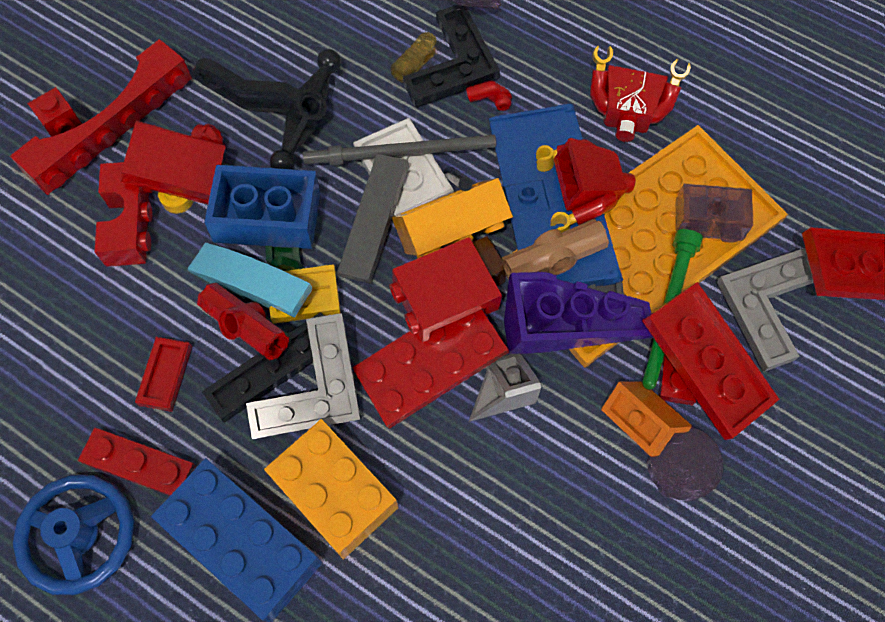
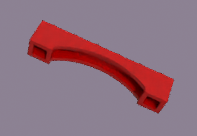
[10,39,192,195]

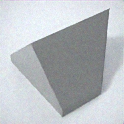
[469,354,541,422]

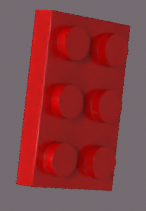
[802,227,885,300]

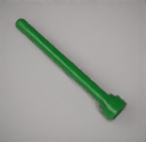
[642,229,703,390]

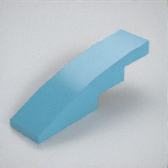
[187,242,313,318]

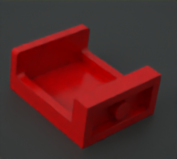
[389,237,502,342]

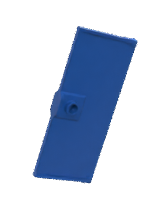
[489,104,623,288]

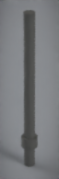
[303,135,496,165]

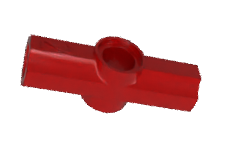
[197,283,289,360]

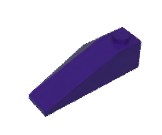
[504,272,653,354]

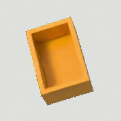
[391,178,513,258]
[264,419,398,560]

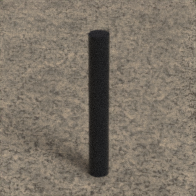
[444,166,472,191]

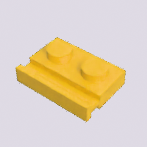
[269,264,341,324]

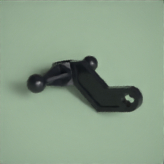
[192,49,341,170]

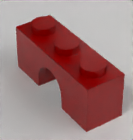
[94,162,153,267]

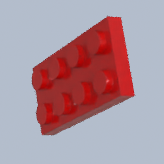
[642,282,780,440]
[352,309,509,429]

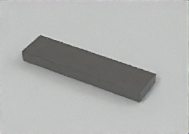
[337,154,409,284]

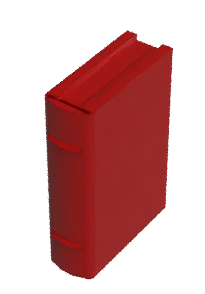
[121,121,226,205]

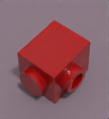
[27,87,82,137]

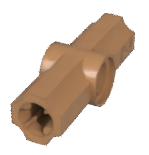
[502,219,609,280]

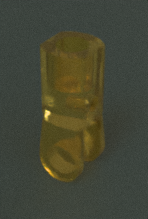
[391,32,436,83]

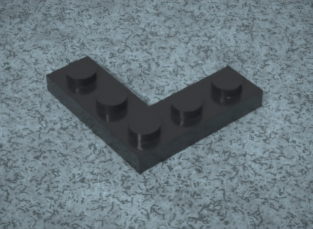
[403,3,500,107]

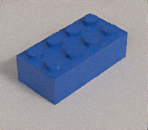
[151,458,323,622]

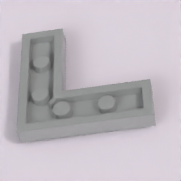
[717,248,814,372]
[246,313,360,439]

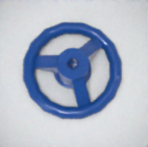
[13,475,135,595]

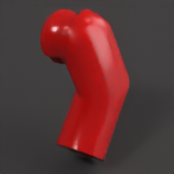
[466,81,512,111]

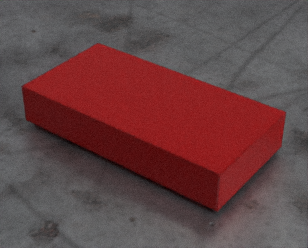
[135,337,192,412]

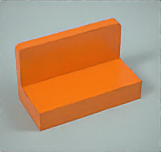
[601,381,692,457]

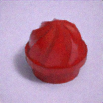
[191,124,223,145]

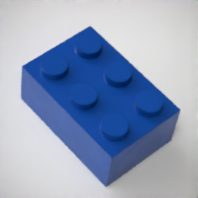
[204,165,320,249]

